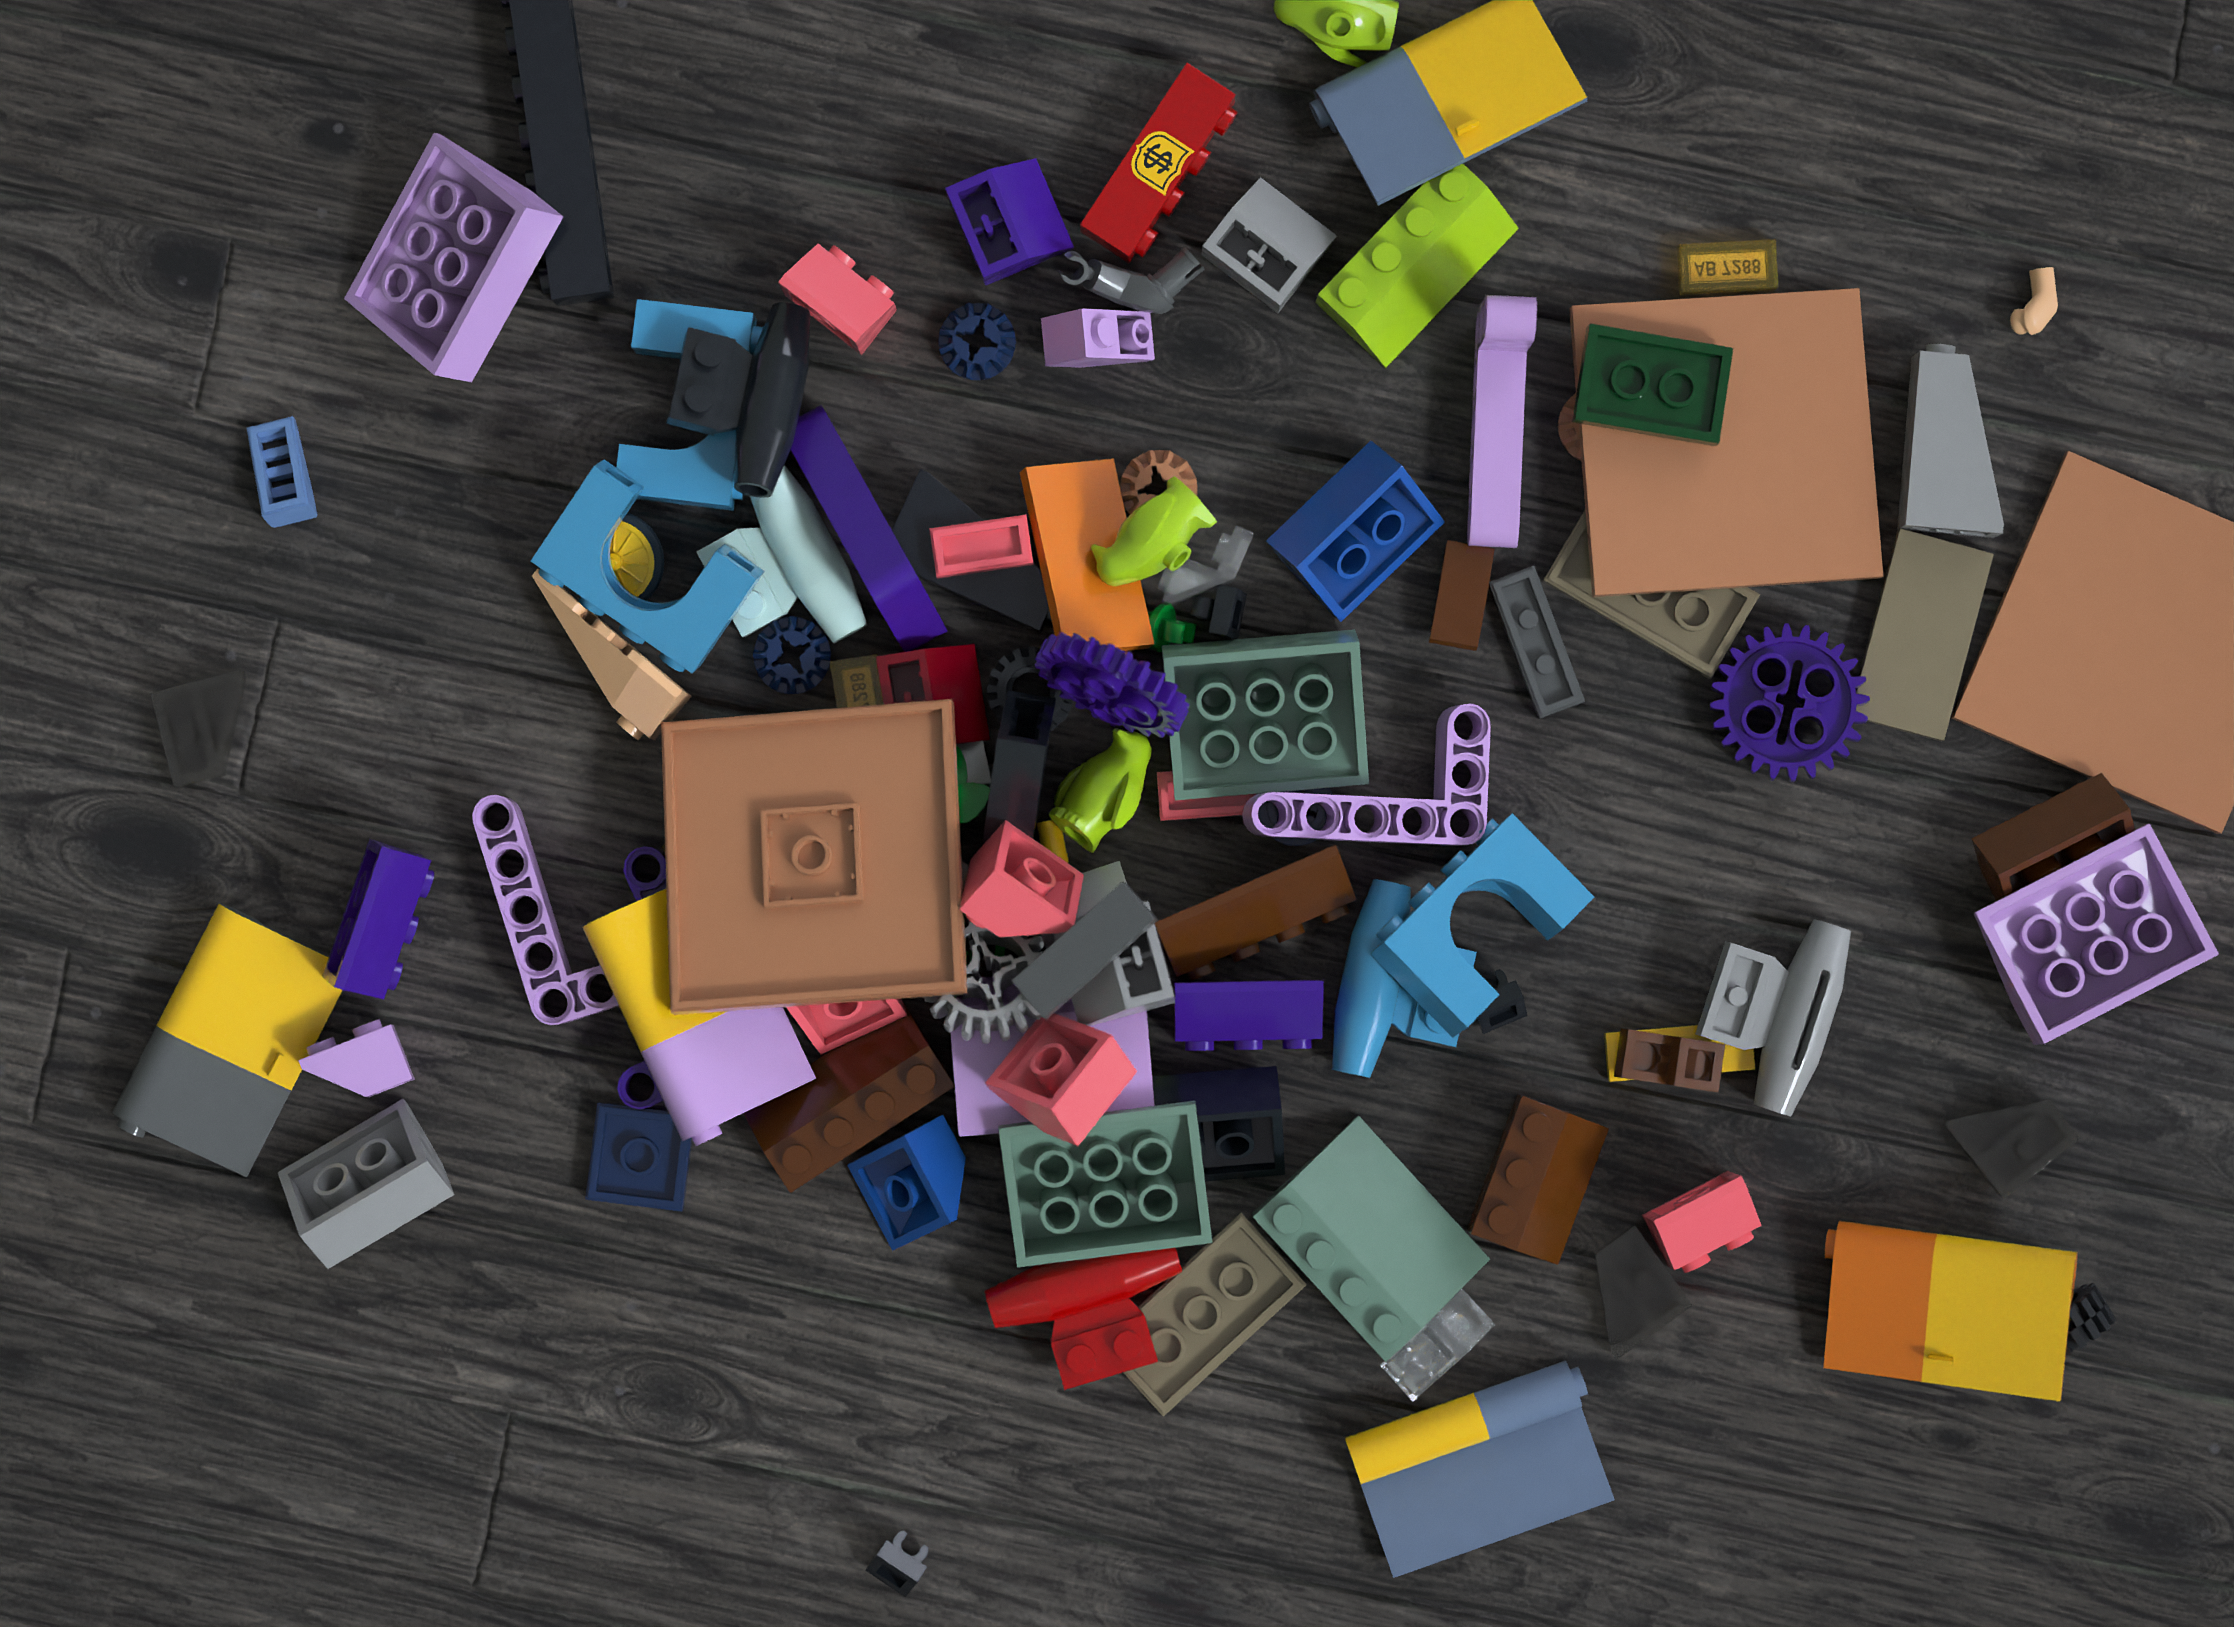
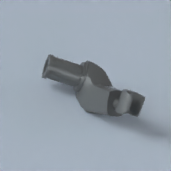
[1057,246,1205,314]

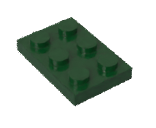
[1572,324,1733,446]

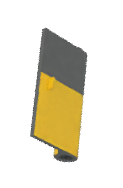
[112,903,342,1177]

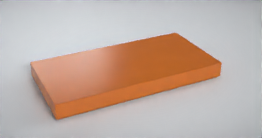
[1019,459,1155,651]

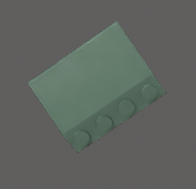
[1162,629,1369,800]
[998,1101,1212,1267]
[1251,1115,1490,1362]

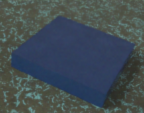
[585,1102,692,1212]

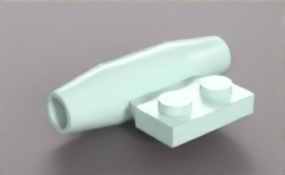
[696,465,867,643]

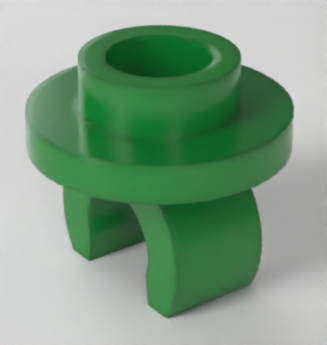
[1148,603,1197,652]

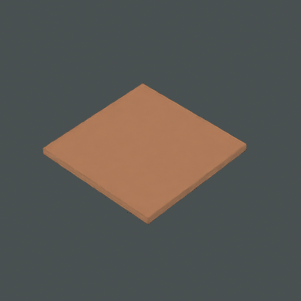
[1569,288,1883,597]
[1951,451,2234,834]
[661,699,967,1015]

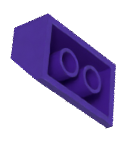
[322,839,434,999]
[1174,980,1324,1051]

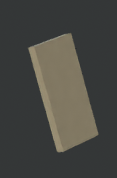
[1543,509,1760,679]
[1855,528,1994,741]
[1123,1212,1307,1417]

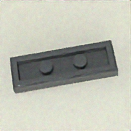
[1489,566,1585,719]
[1012,881,1158,1019]

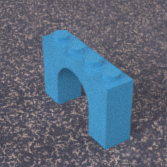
[616,299,763,511]
[531,459,765,673]
[1370,813,1594,1038]

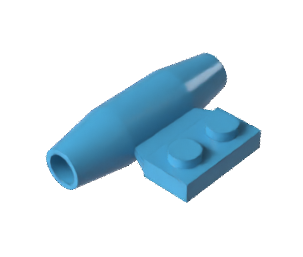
[1332,879,1477,1078]

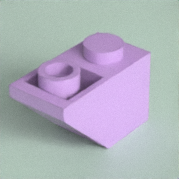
[1041,309,1155,368]
[298,1019,415,1097]

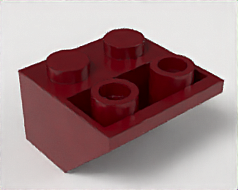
[876,644,990,745]

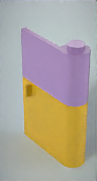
[582,889,816,1146]

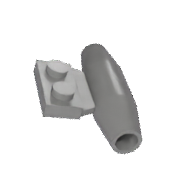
[1695,919,1851,1117]

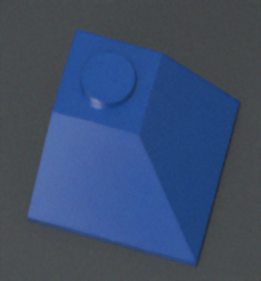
[847,1115,966,1251]

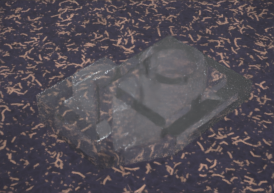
[1157,526,1254,606]
[1380,1289,1495,1401]

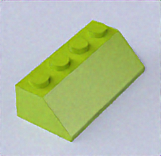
[1315,164,1519,369]

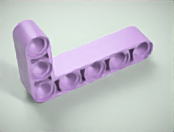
[1467,295,1537,548]
[1242,704,1491,846]
[472,795,619,1025]

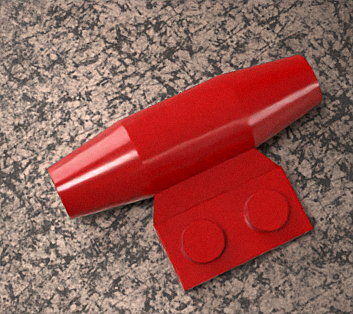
[984,1248,1183,1390]

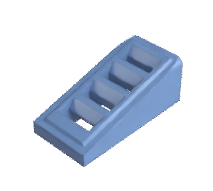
[246,416,317,527]

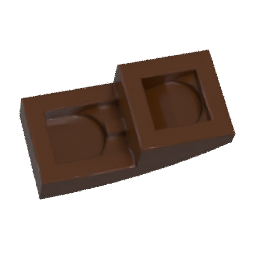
[1429,540,1495,651]
[1614,1028,1725,1092]

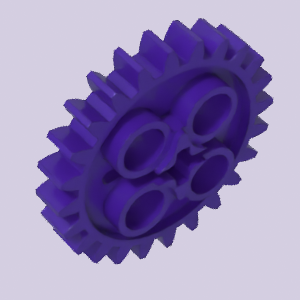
[1710,623,1870,782]
[1035,632,1190,738]

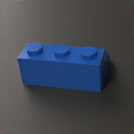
[1266,441,1445,622]

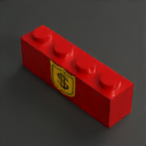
[1080,63,1238,263]

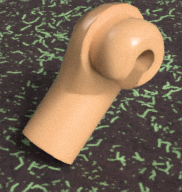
[2010,267,2058,335]

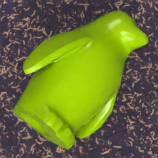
[1273,0,1399,67]
[1091,476,1217,587]
[1049,728,1152,853]

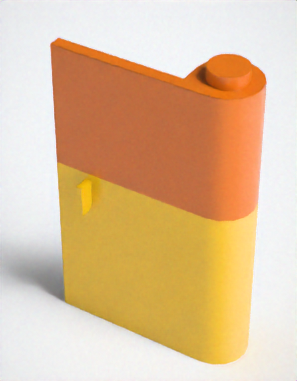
[1823,1221,2077,1401]

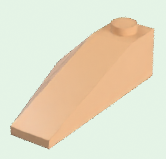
[532,569,692,741]

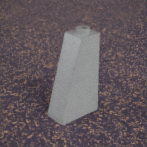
[1897,344,2004,538]

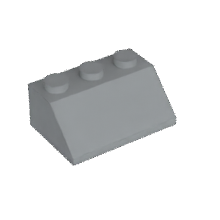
[277,1099,454,1269]

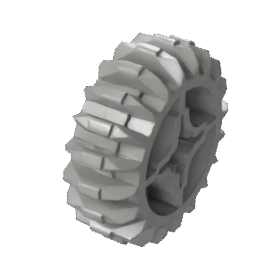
[923,915,1044,1045]

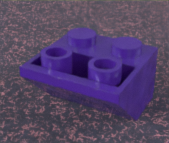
[945,158,1074,286]

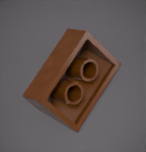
[1972,773,2135,901]
[1466,1094,1609,1265]

